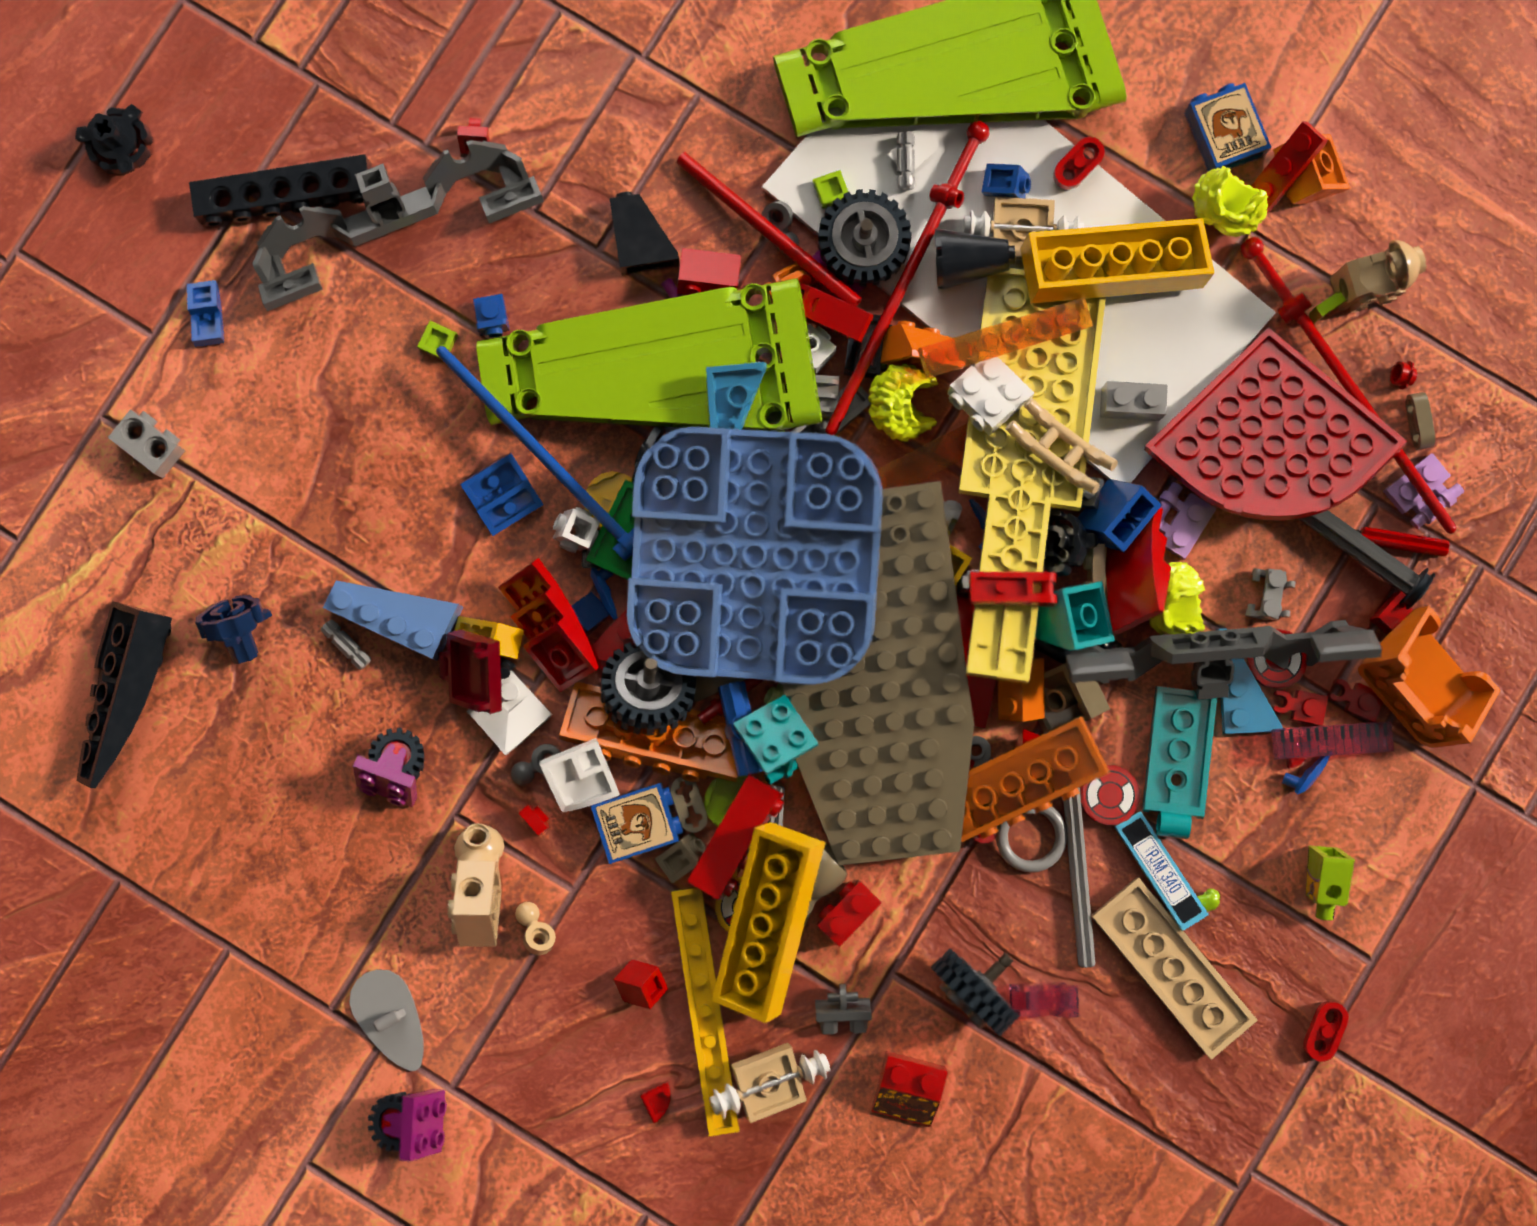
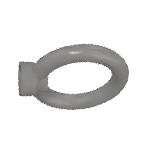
[996,807,1067,873]

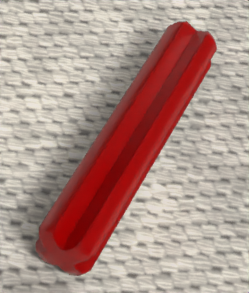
[1360,527,1450,557]

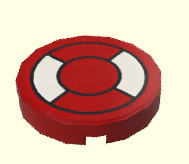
[1246,629,1307,689]
[1080,765,1140,825]

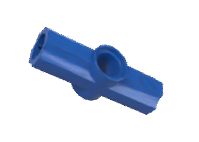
[718,681,763,777]

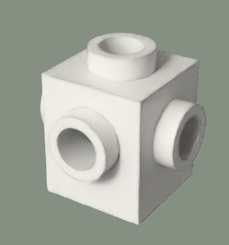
[807,323,836,375]
[553,507,600,553]

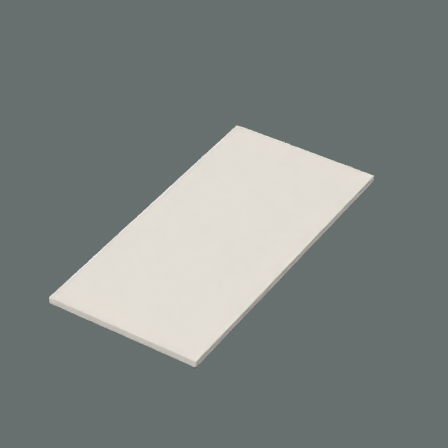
[762,107,1276,483]

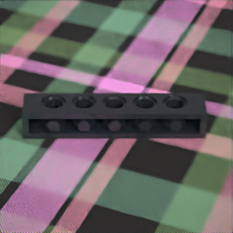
[189,154,372,227]

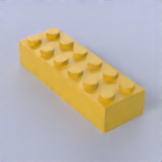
[1020,218,1214,304]
[712,822,825,1023]

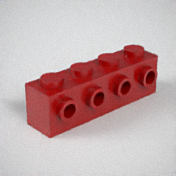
[687,774,784,900]

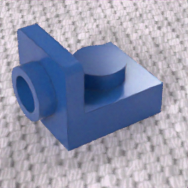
[981,164,1031,198]
[473,294,510,338]

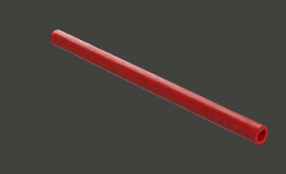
[676,152,862,307]

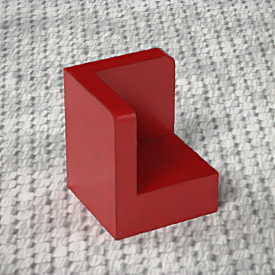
[1369,591,1413,635]
[613,960,668,1009]

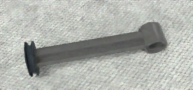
[1299,510,1435,610]

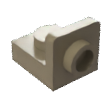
[655,832,706,884]

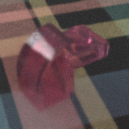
[1009,982,1079,1018]

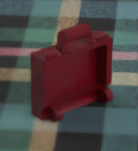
[438,629,502,714]

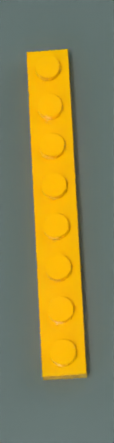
[671,887,740,1137]

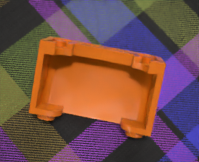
[1358,606,1501,748]

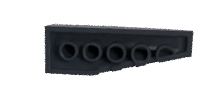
[76,601,172,788]

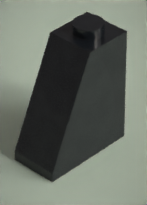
[609,192,680,275]

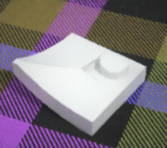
[467,671,553,755]
[539,738,620,813]

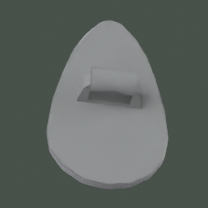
[349,969,424,1071]

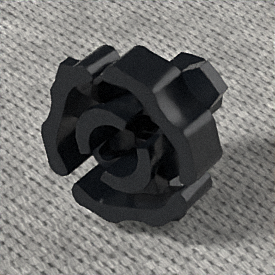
[75,104,153,175]
[1043,509,1097,577]

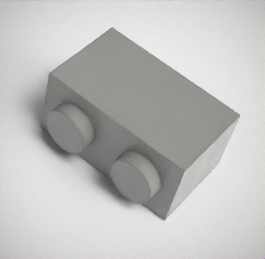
[1100,381,1168,421]

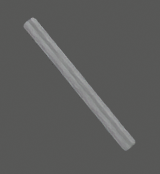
[1064,788,1096,968]

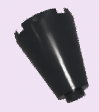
[935,229,1015,289]

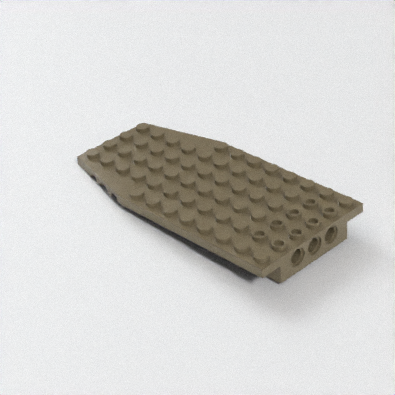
[782,481,974,865]

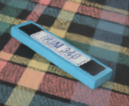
[1114,811,1209,931]

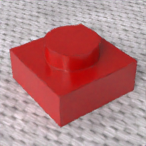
[519,805,550,836]

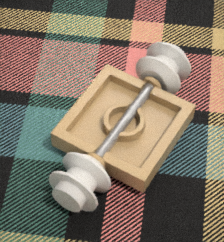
[963,197,1084,260]
[709,1043,830,1123]

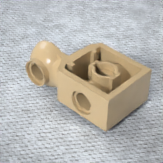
[1330,240,1426,313]
[448,823,505,947]

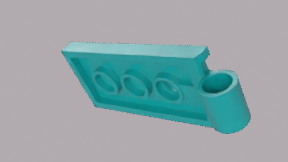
[1142,686,1217,839]

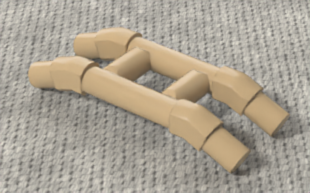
[1006,398,1118,494]

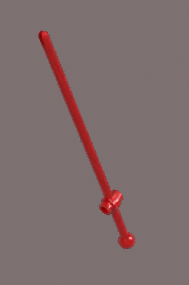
[825,121,990,436]
[1240,236,1457,534]

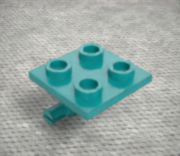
[733,695,819,785]

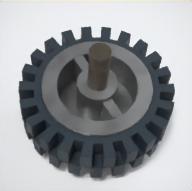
[818,189,912,287]
[600,643,696,735]
[931,948,1019,1036]

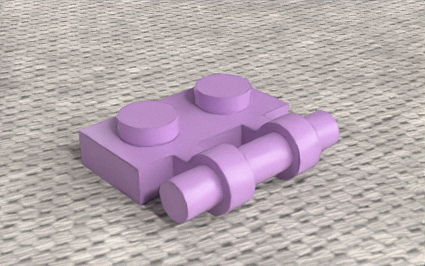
[1383,453,1464,529]
[1159,482,1216,560]

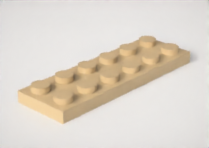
[1091,877,1258,1060]

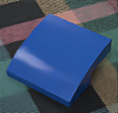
[460,452,544,536]

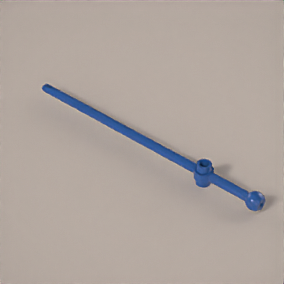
[436,346,634,561]

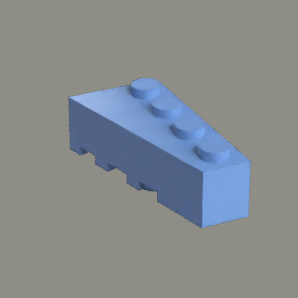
[323,580,464,661]

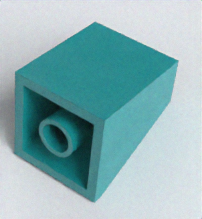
[1035,581,1115,651]

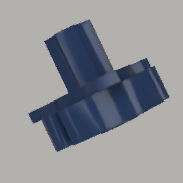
[195,595,272,664]

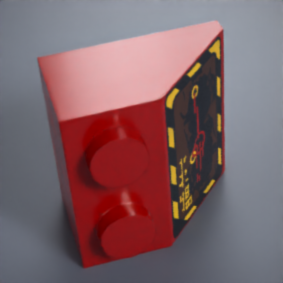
[871,1051,948,1127]

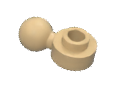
[515,902,556,955]

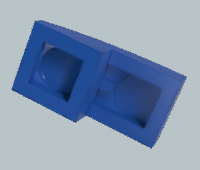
[187,280,224,347]

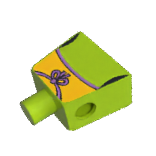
[1306,845,1354,920]

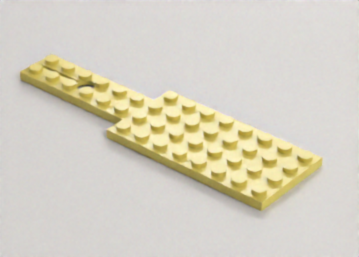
[958,268,1106,684]

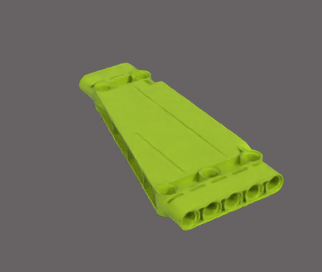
[773,0,1127,137]
[476,278,822,432]

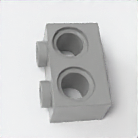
[108,409,185,478]

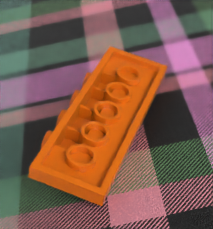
[559,682,738,782]
[961,716,1110,843]

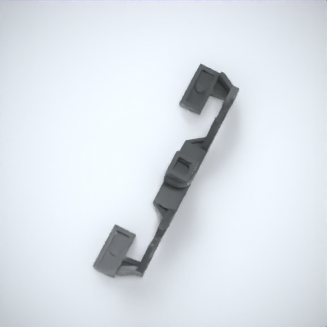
[252,140,544,311]
[1066,620,1382,699]

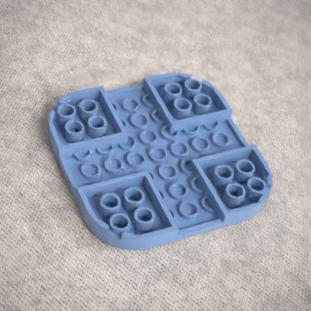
[627,427,883,684]

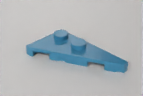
[706,362,767,430]
[1217,628,1283,734]

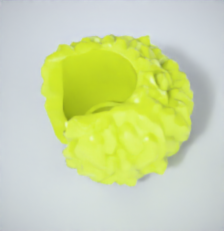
[1192,166,1268,237]
[868,363,938,442]
[1149,562,1205,635]

